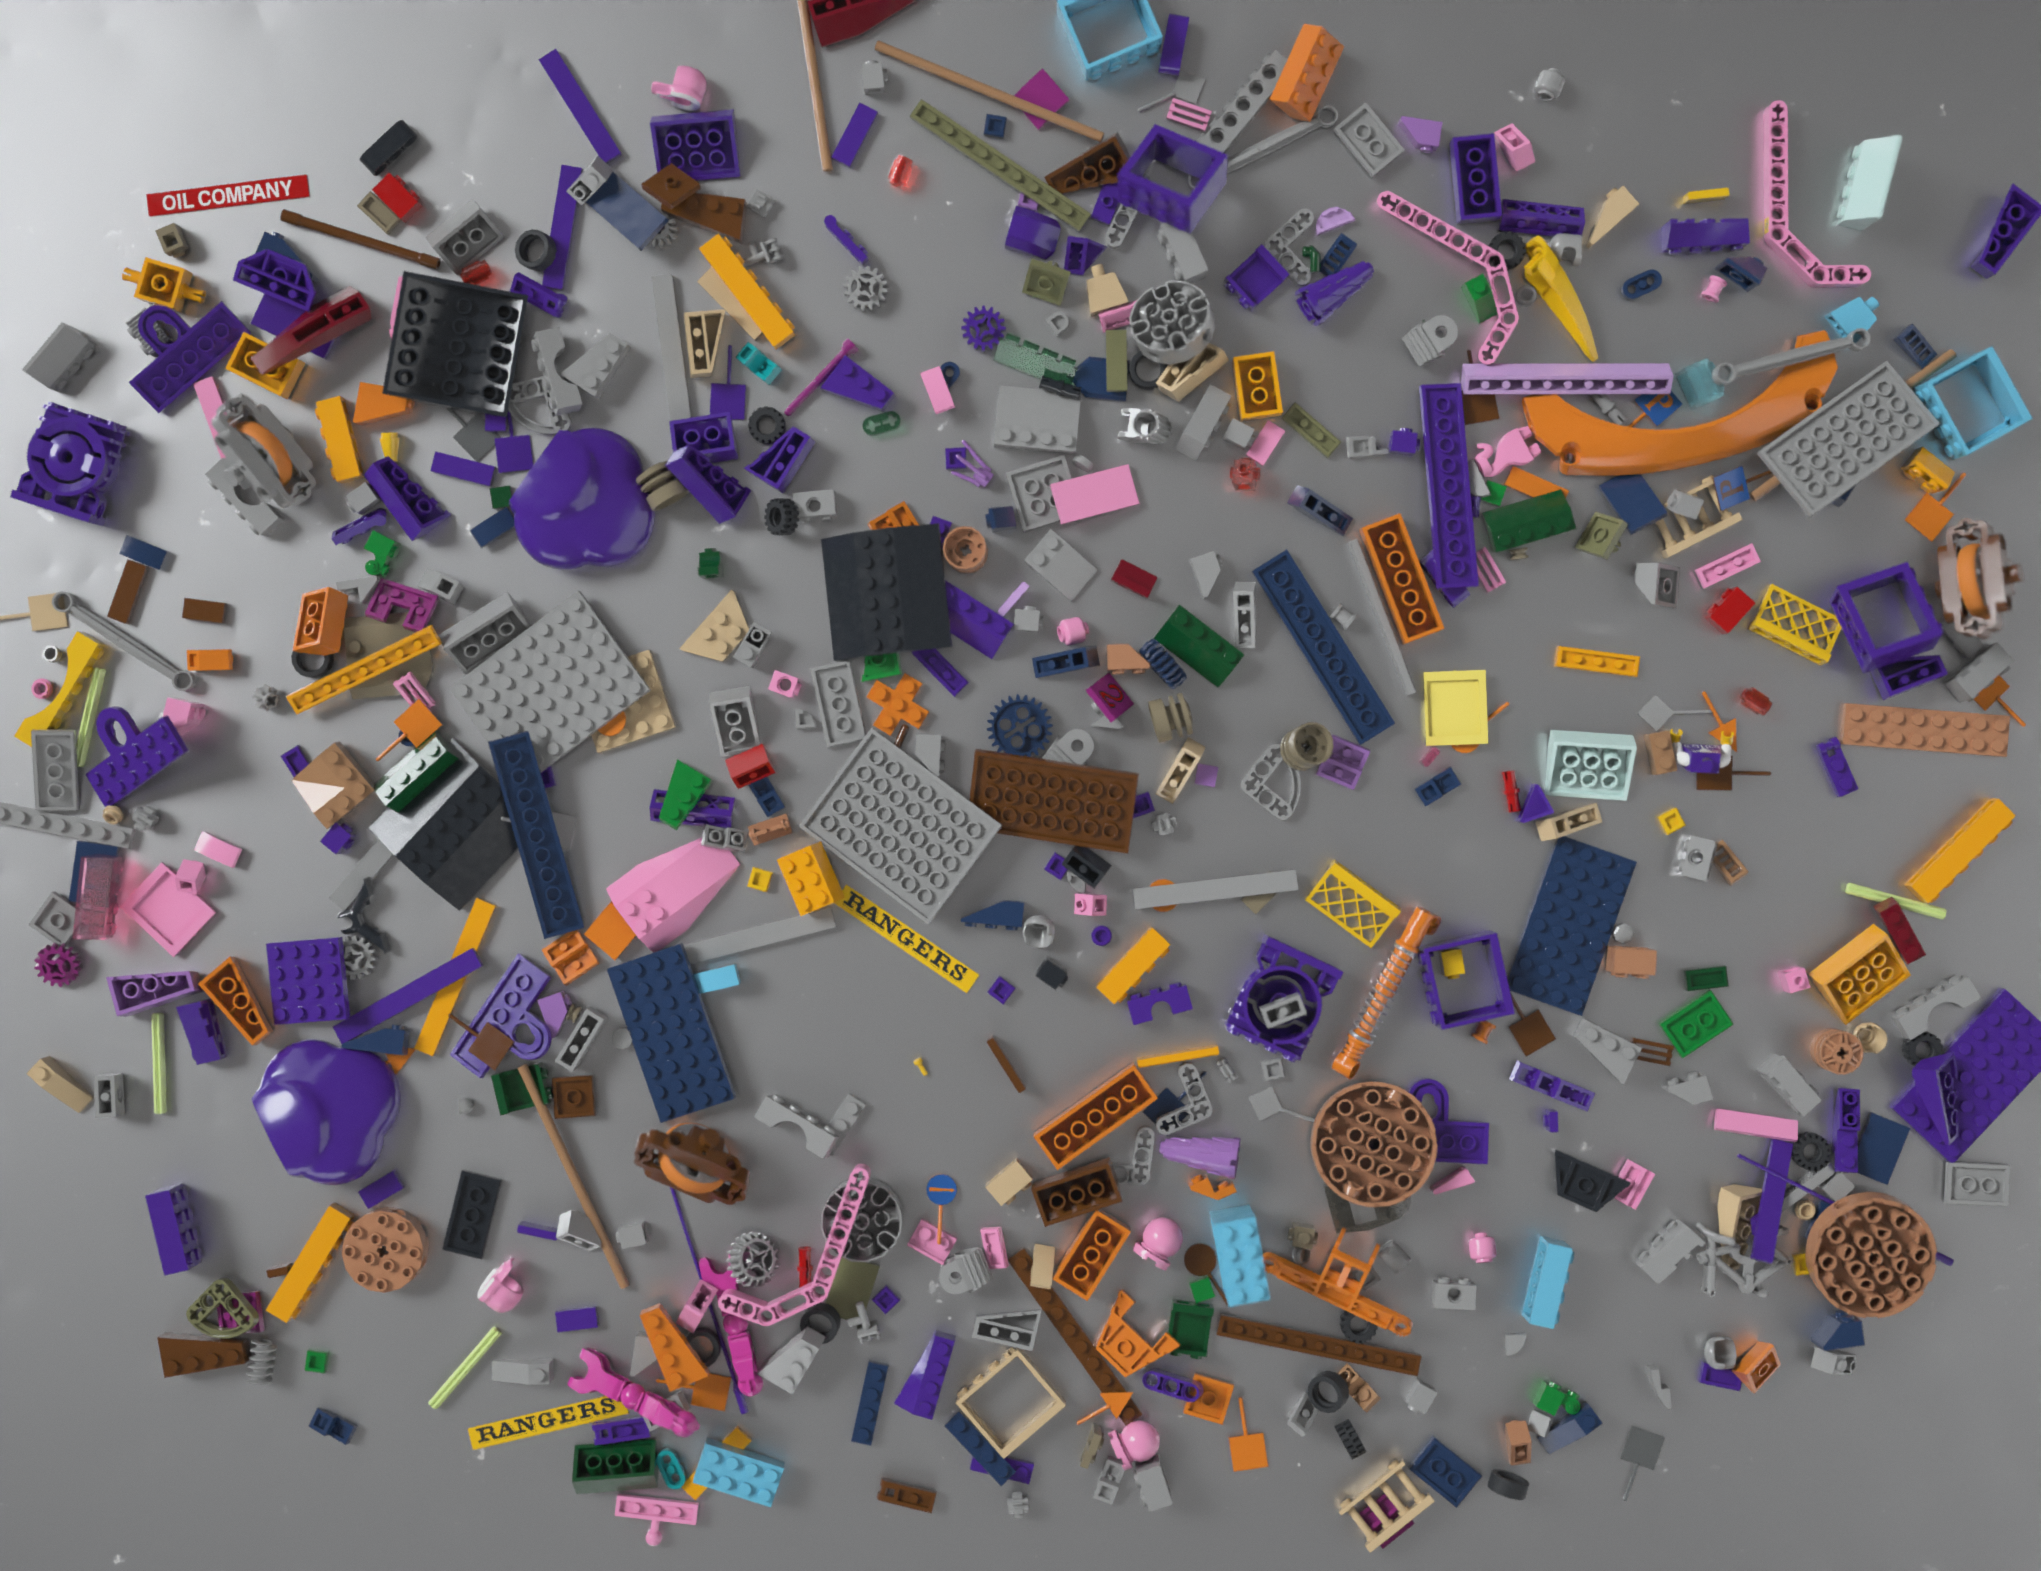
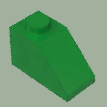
[1461,274,1498,324]

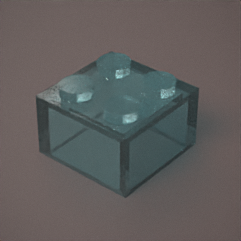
[1675,357,1724,411]

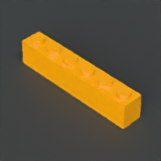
[699,234,795,350]
[1904,798,2016,904]
[266,1202,355,1323]

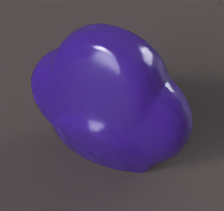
[509,428,655,570]
[251,1039,401,1185]

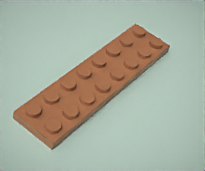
[1840,703,2010,757]

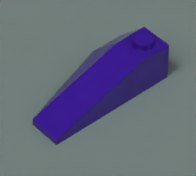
[1912,1052,1959,1145]

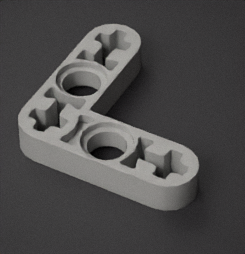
[1264,208,1314,287]
[1155,1062,1213,1135]
[1112,1126,1155,1186]

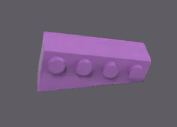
[106,971,203,1017]

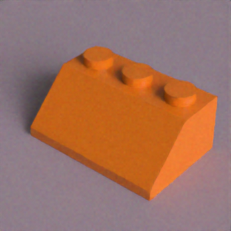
[292,587,348,656]

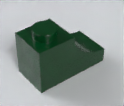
[698,548,724,579]

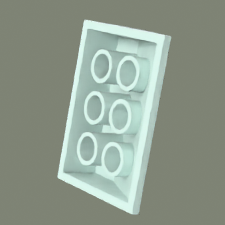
[1837,135,1902,231]
[1544,730,1637,801]

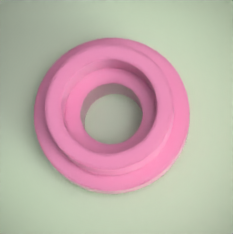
[32,679,53,699]

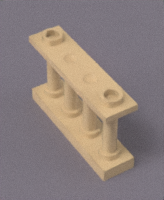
[1655,475,1743,559]
[1339,1459,1435,1553]

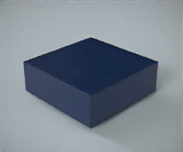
[983,114,1007,139]

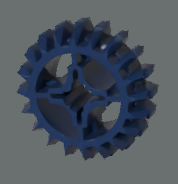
[1139,639,1187,689]

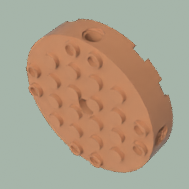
[1310,1081,1437,1207]
[1805,1192,1937,1318]

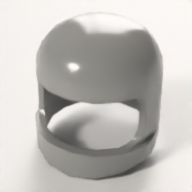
[1549,233,1582,266]

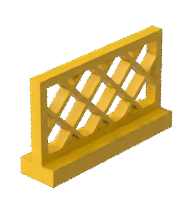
[1748,584,1841,666]
[1305,859,1401,948]

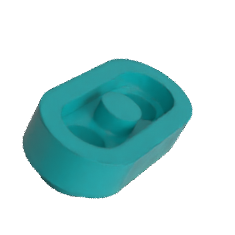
[656,1448,686,1489]

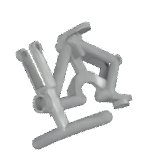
[1696,1222,1793,1298]

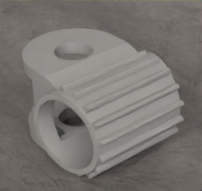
[1402,315,1458,366]
[1117,408,1173,445]
[1042,729,1094,765]
[939,1247,993,1294]

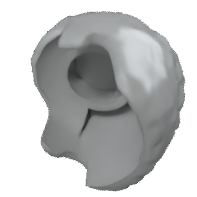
[1022,915,1055,948]
[1704,1336,1737,1370]

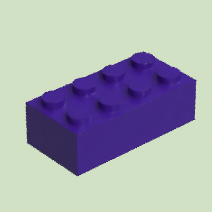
[1449,133,1502,225]
[145,1183,203,1276]

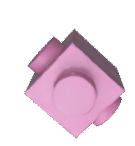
[1074,893,1107,916]

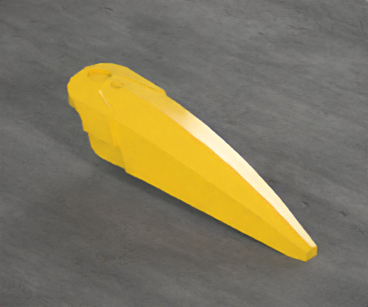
[1524,236,1598,362]

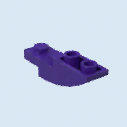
[1832,1088,1860,1173]

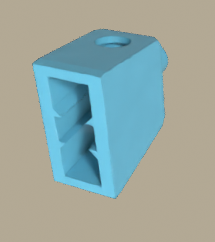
[1825,297,1879,343]

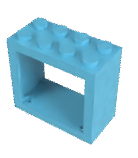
[1057,0,1163,80]
[1913,346,2033,460]
[1209,1204,1270,1307]

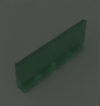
[993,333,1078,384]

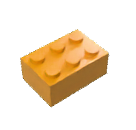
[225,332,306,400]
[1231,351,1283,422]
[777,841,845,916]

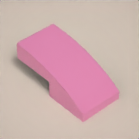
[920,366,955,414]
[194,831,242,868]

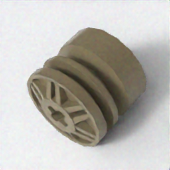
[636,460,690,511]
[1148,693,1193,743]
[1280,722,1334,771]

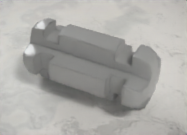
[1216,1057,1237,1083]

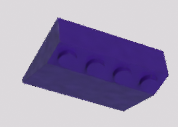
[650,109,740,180]

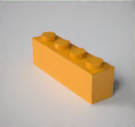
[315,396,365,484]
[1096,927,1170,1004]

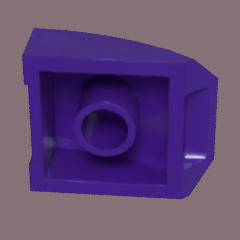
[1005,206,1061,260]

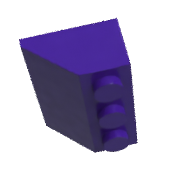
[669,412,739,463]

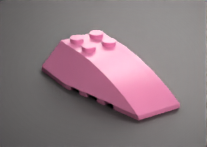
[606,838,741,953]

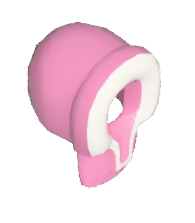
[651,65,707,111]
[477,1258,524,1313]

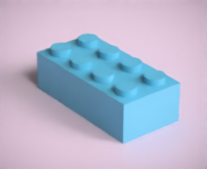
[1522,1236,1574,1329]
[693,1437,784,1507]

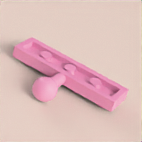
[615,1493,699,1546]

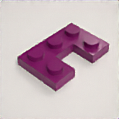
[365,578,439,632]

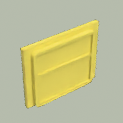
[1423,670,1488,746]

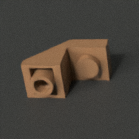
[1337,1363,1381,1413]

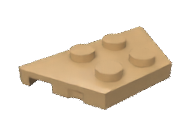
[679,590,749,662]

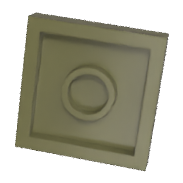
[1022,258,1071,306]
[1575,512,1628,560]

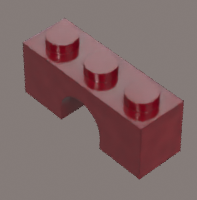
[1873,897,1926,965]

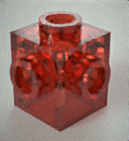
[1230,458,1261,491]

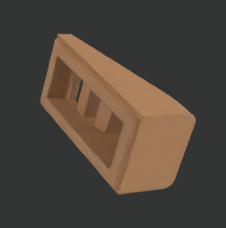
[1713,840,1749,886]

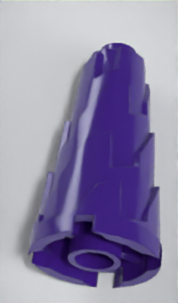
[1295,261,1374,326]

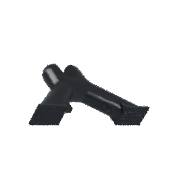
[337,877,391,954]

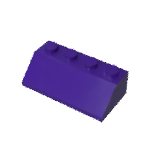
[945,580,1014,659]

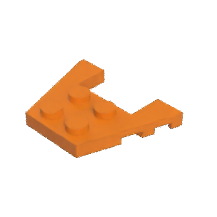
[1095,1289,1181,1377]

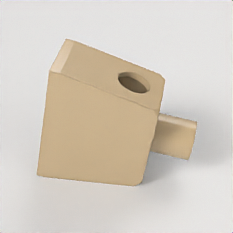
[1086,264,1128,316]

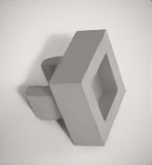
[747,189,775,218]

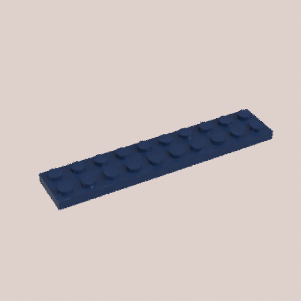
[1251,549,1395,745]
[488,731,584,939]

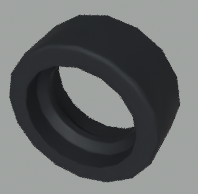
[515,229,557,271]
[1129,351,1168,390]
[291,651,334,678]
[800,1302,841,1344]
[686,1327,721,1367]
[1308,1371,1349,1413]
[1487,1469,1529,1500]

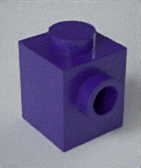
[1388,428,1420,456]
[320,822,356,854]

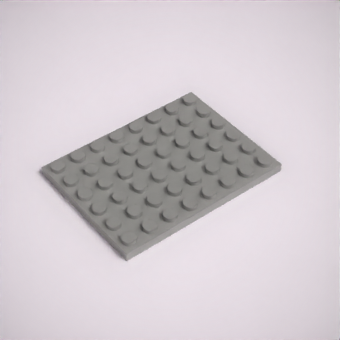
[449,591,651,773]
[799,728,1003,925]

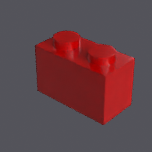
[372,173,423,223]
[1705,586,1756,635]
[725,744,775,789]

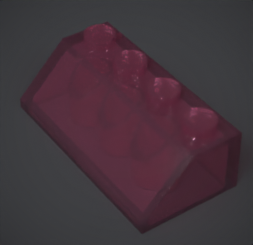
[73,854,123,940]

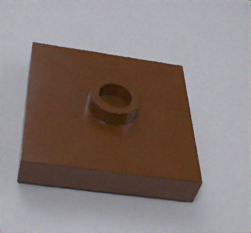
[641,163,701,209]
[552,1074,597,1119]

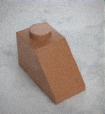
[1505,1420,1532,1466]

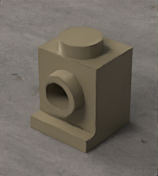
[155,223,189,258]

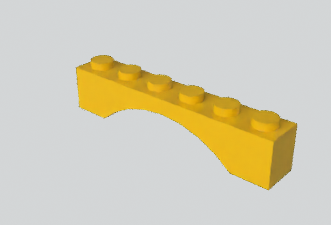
[14,631,105,747]

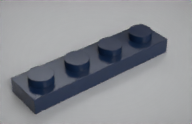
[851,1360,889,1446]
[944,1411,1016,1487]

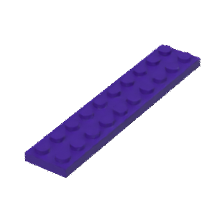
[1419,383,1479,589]

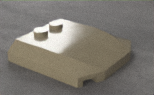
[343,612,434,700]

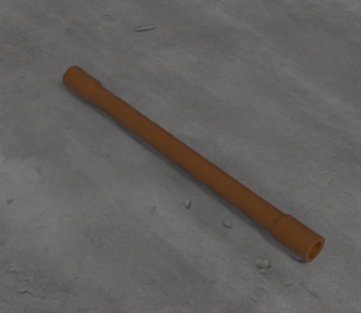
[280,209,441,270]

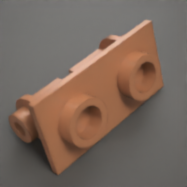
[748,814,793,846]

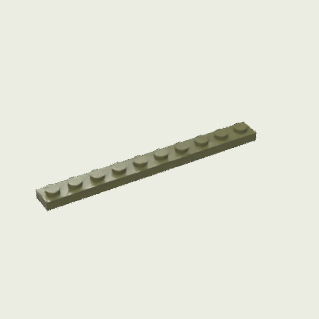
[910,99,1091,232]

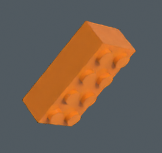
[1269,24,1344,122]
[1053,1209,1131,1301]

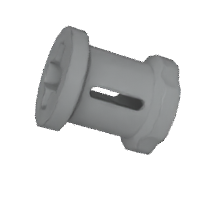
[1329,603,1357,630]

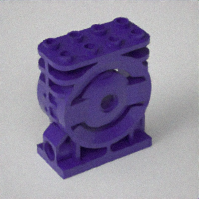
[10,401,130,526]
[1224,934,1343,1063]

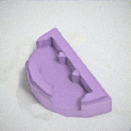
[1315,207,1355,236]
[998,582,1030,617]

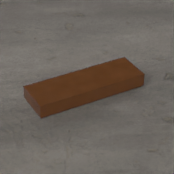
[107,559,149,624]
[987,1035,1026,1093]

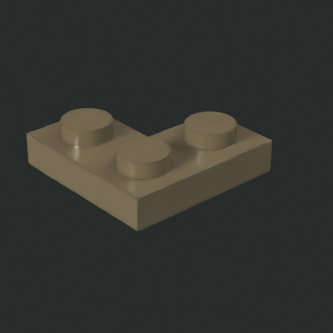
[1080,1423,1104,1469]

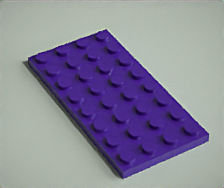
[1890,988,2041,1162]

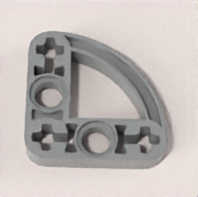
[508,376,572,435]
[1241,744,1301,820]

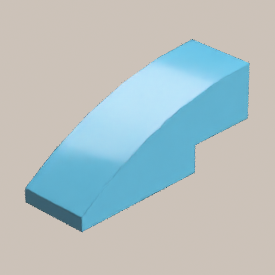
[694,964,741,994]

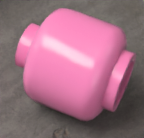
[1057,617,1089,646]
[1468,1233,1497,1263]

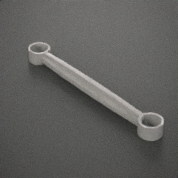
[1187,105,1338,191]
[1712,328,1871,386]
[52,591,196,691]

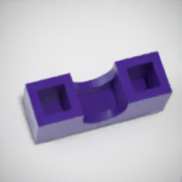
[1126,982,1193,1025]

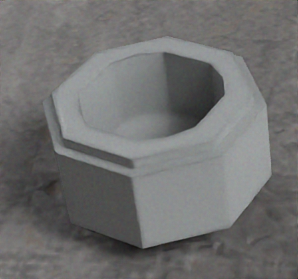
[1612,923,1634,944]

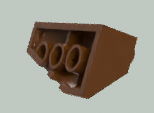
[1044,132,1130,194]

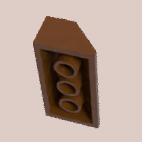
[1031,1157,1123,1227]

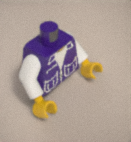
[1670,729,1734,773]

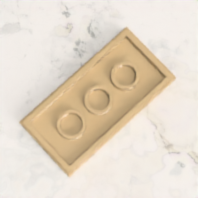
[697,267,784,340]

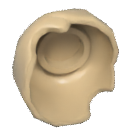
[1853,1022,1888,1054]

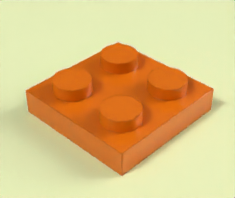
[1183,1372,1234,1425]

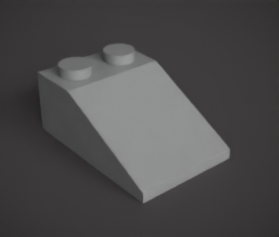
[1024,529,1097,601]
[709,686,761,757]

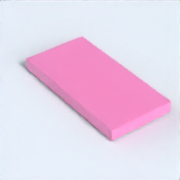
[1050,464,1139,525]

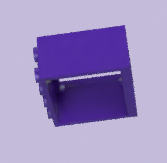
[1118,124,1228,234]
[1829,562,1943,674]
[1417,930,1515,1030]

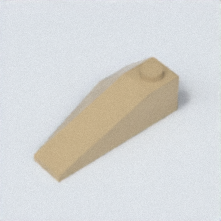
[1717,1184,1762,1270]

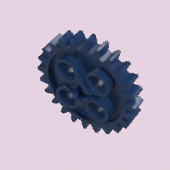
[987,694,1053,757]

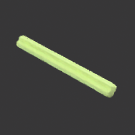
[76,667,106,767]
[1845,883,1947,919]
[151,1012,167,1114]
[429,1327,501,1409]

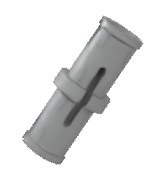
[1590,394,1627,425]

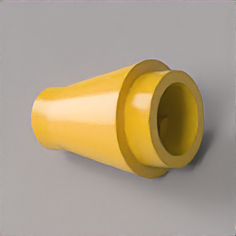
[379,432,400,462]

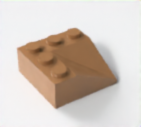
[292,741,375,829]

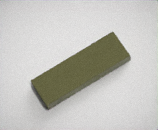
[1106,330,1127,392]
[1281,402,1341,458]

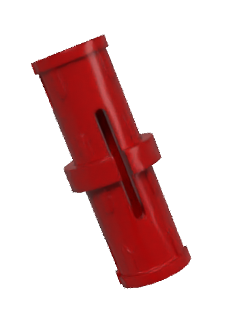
[1502,770,1522,813]
[797,1246,813,1288]

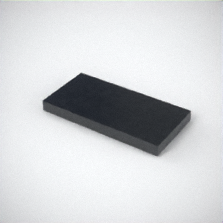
[442,1169,503,1259]

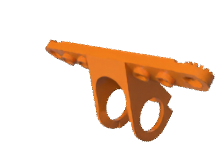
[1262,1227,1413,1337]

